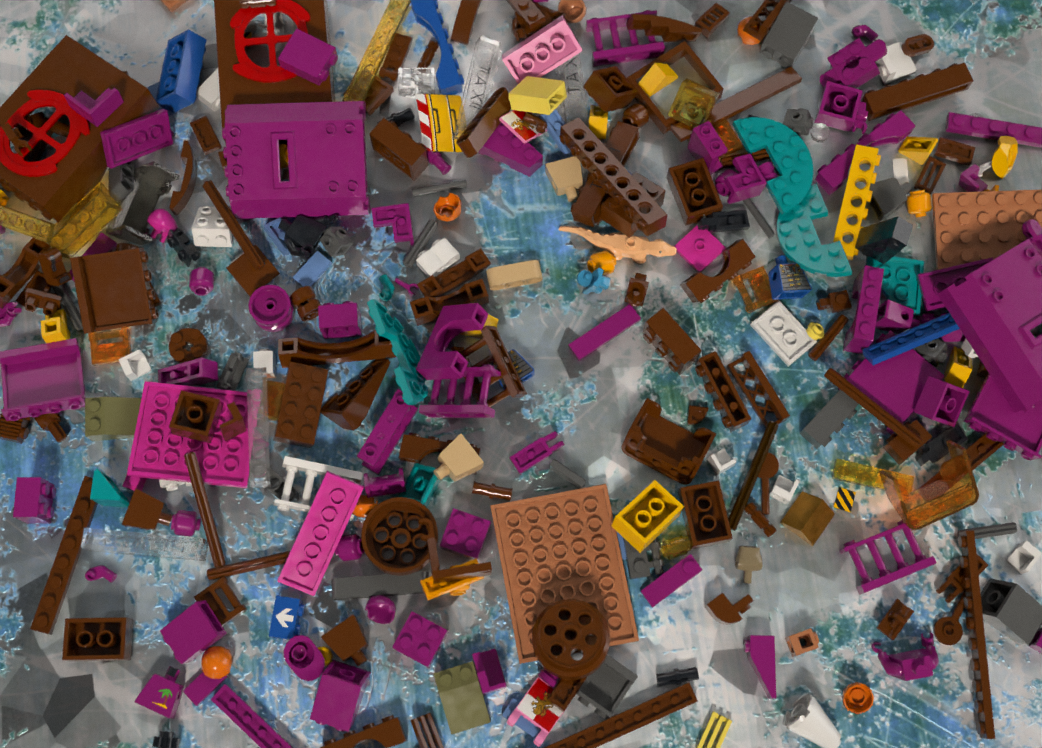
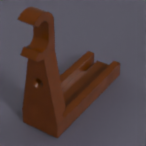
[418,518,492,584]

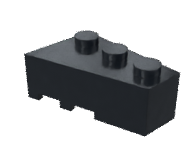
[855,216,913,264]

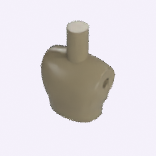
[735,546,763,584]

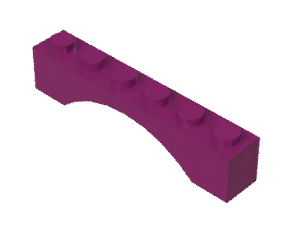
[815,110,916,195]

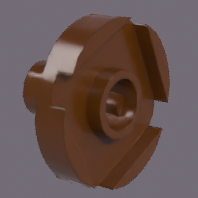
[169,328,209,364]

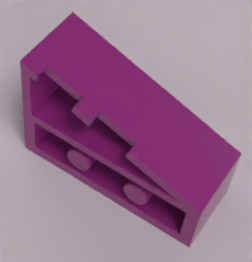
[478,122,543,177]

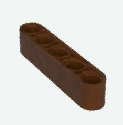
[456,87,511,158]

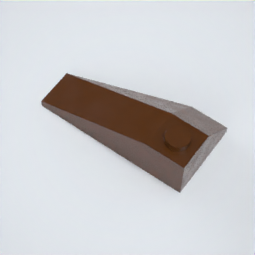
[320,359,391,431]

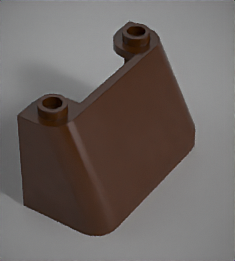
[621,398,716,485]

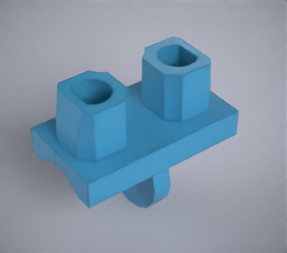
[577,268,611,295]

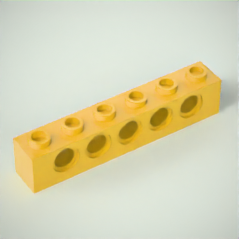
[833,145,881,261]

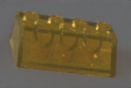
[47,182,123,259]

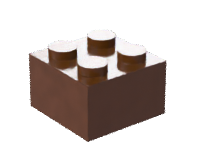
[583,66,638,113]
[169,390,222,443]

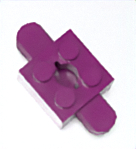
[820,38,888,88]

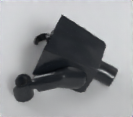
[278,214,339,261]

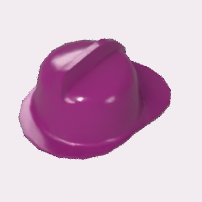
[284,635,325,681]

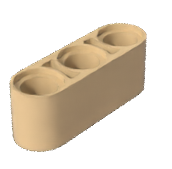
[486,260,543,291]

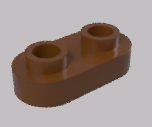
[901,34,934,57]

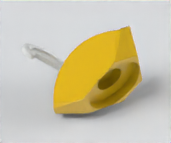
[978,136,1018,179]

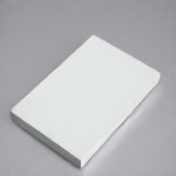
[750,301,817,367]

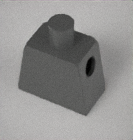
[868,177,912,221]

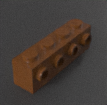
[695,351,751,432]

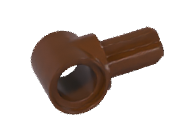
[34,413,67,442]

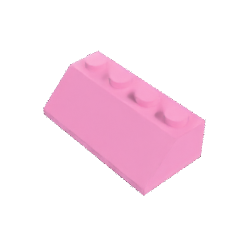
[502,15,583,84]

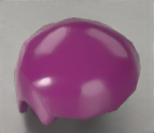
[365,595,396,624]

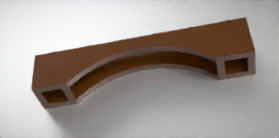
[278,330,396,368]

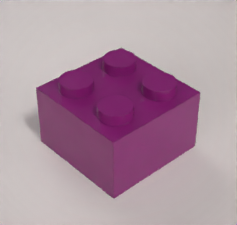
[814,81,863,132]
[318,301,362,339]
[914,376,970,427]
[13,477,56,524]
[439,508,491,561]
[392,611,449,668]

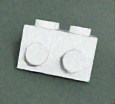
[875,42,916,84]
[192,206,233,247]

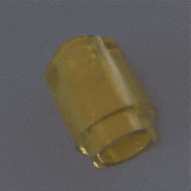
[660,535,692,560]

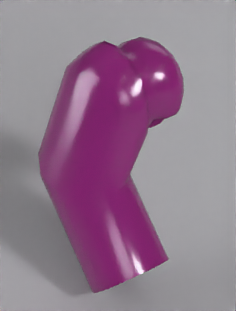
[852,25,879,42]
[85,565,117,583]

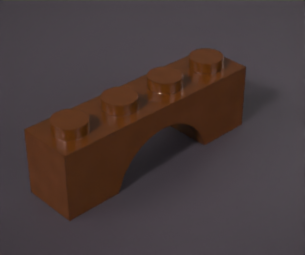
[0,236,51,309]
[680,239,756,303]
[410,279,489,326]
[399,432,481,475]
[320,715,407,748]

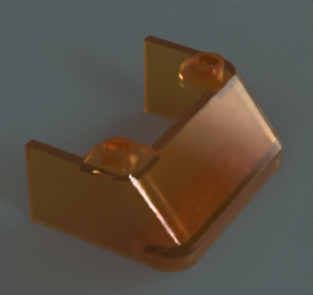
[879,440,979,530]

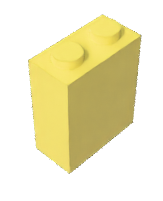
[509,76,567,115]

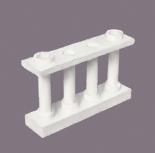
[274,456,363,521]

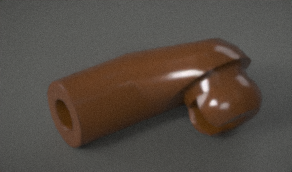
[523,112,548,134]

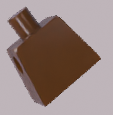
[122,488,173,531]
[321,614,369,667]

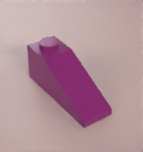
[158,358,218,386]
[640,554,702,608]
[744,635,776,699]

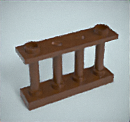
[451,326,527,408]

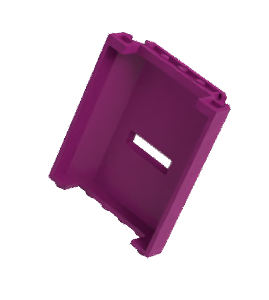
[222,101,370,219]
[937,237,1042,413]

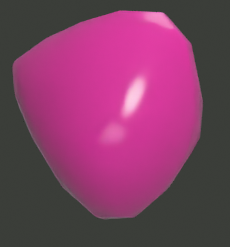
[147,208,178,243]

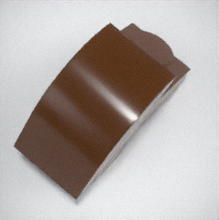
[704,593,754,625]

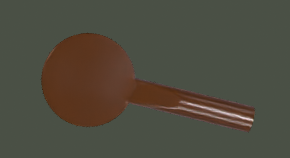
[751,452,779,515]
[933,590,966,645]

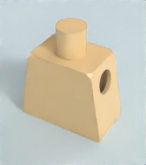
[545,156,583,202]
[433,434,484,482]

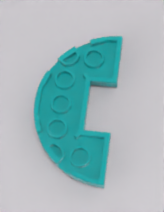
[732,117,814,216]
[777,183,852,277]
[367,299,428,405]

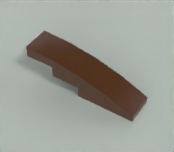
[626,14,702,42]

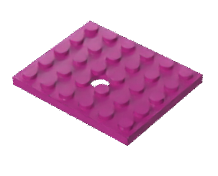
[127,381,262,489]

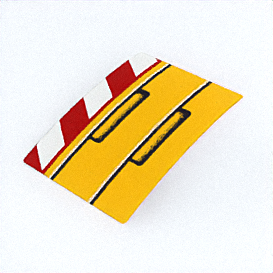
[415,94,466,152]

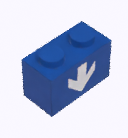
[269,596,305,640]

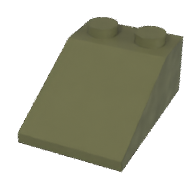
[85,397,141,441]
[433,661,491,735]

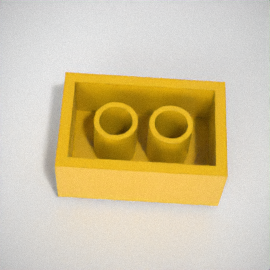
[611,480,684,553]

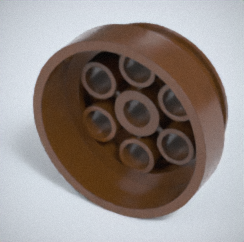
[361,497,439,576]
[532,599,610,680]

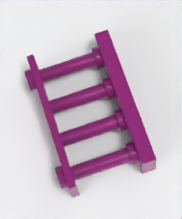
[586,10,665,67]
[419,364,501,418]
[357,389,418,475]
[839,518,937,595]

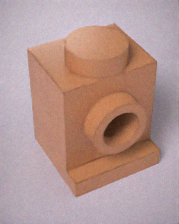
[785,628,819,657]

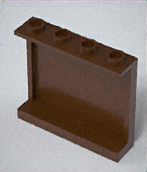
[70,247,159,334]

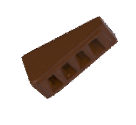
[695,2,730,38]

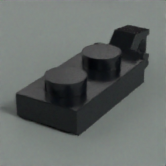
[697,210,750,232]
[916,424,968,466]

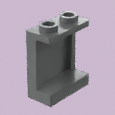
[576,655,638,719]

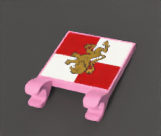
[499,110,547,144]
[507,677,568,747]

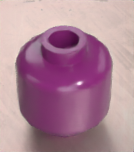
[715,169,739,197]
[189,267,214,296]
[171,510,201,537]
[335,534,365,561]

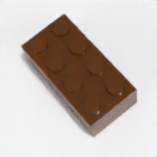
[273,362,328,448]

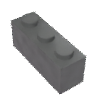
[800,390,858,449]

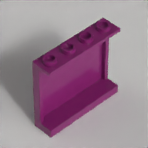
[838,331,944,435]
[0,338,86,421]
[964,373,1042,461]

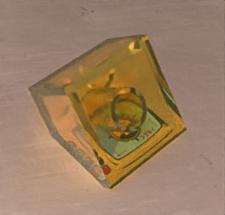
[667,78,720,128]

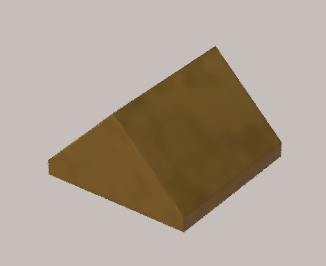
[780,491,835,546]

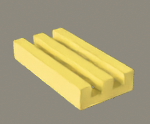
[696,711,732,748]

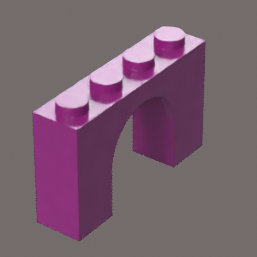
[843,265,884,354]
[416,303,489,380]

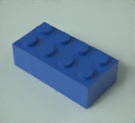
[155,29,207,113]

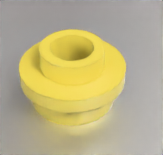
[806,322,824,340]

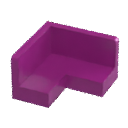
[64,88,124,127]
[725,154,767,204]
[371,203,414,246]
[472,649,507,695]

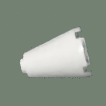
[783,694,841,748]

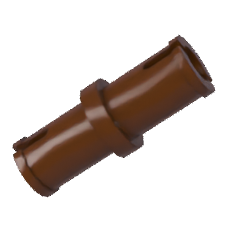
[472,481,513,501]

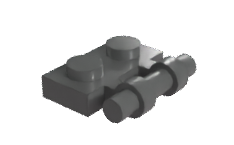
[623,538,664,580]

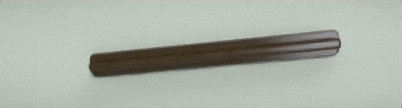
[728,421,779,531]

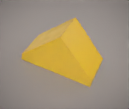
[639,63,678,97]
[898,137,938,165]

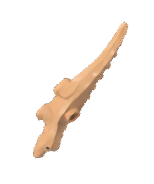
[559,226,677,265]

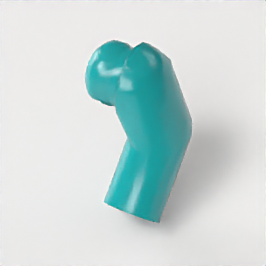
[379,274,395,302]

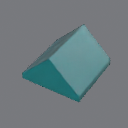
[399,463,440,507]
[90,469,130,507]

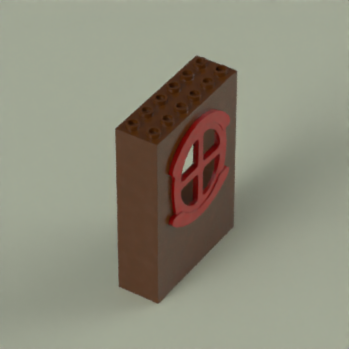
[214,0,336,145]
[0,35,160,223]

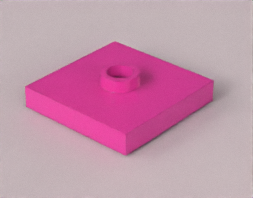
[674,225,726,273]

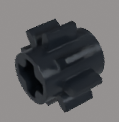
[152,731,180,748]

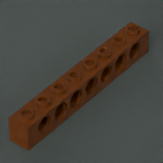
[559,118,667,236]

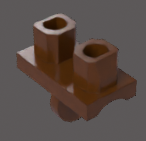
[625,273,649,307]
[25,286,62,317]
[876,599,914,641]

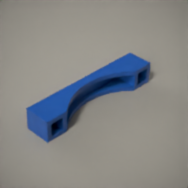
[410,0,464,95]

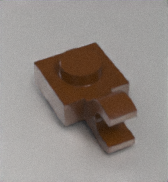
[1,123,32,156]
[816,290,852,313]

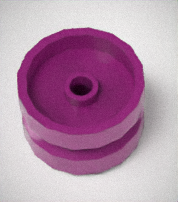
[248,285,295,333]

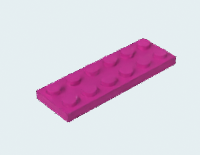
[277,471,364,596]

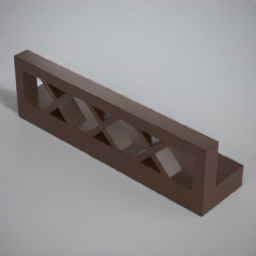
[743,0,792,41]
[727,351,790,429]

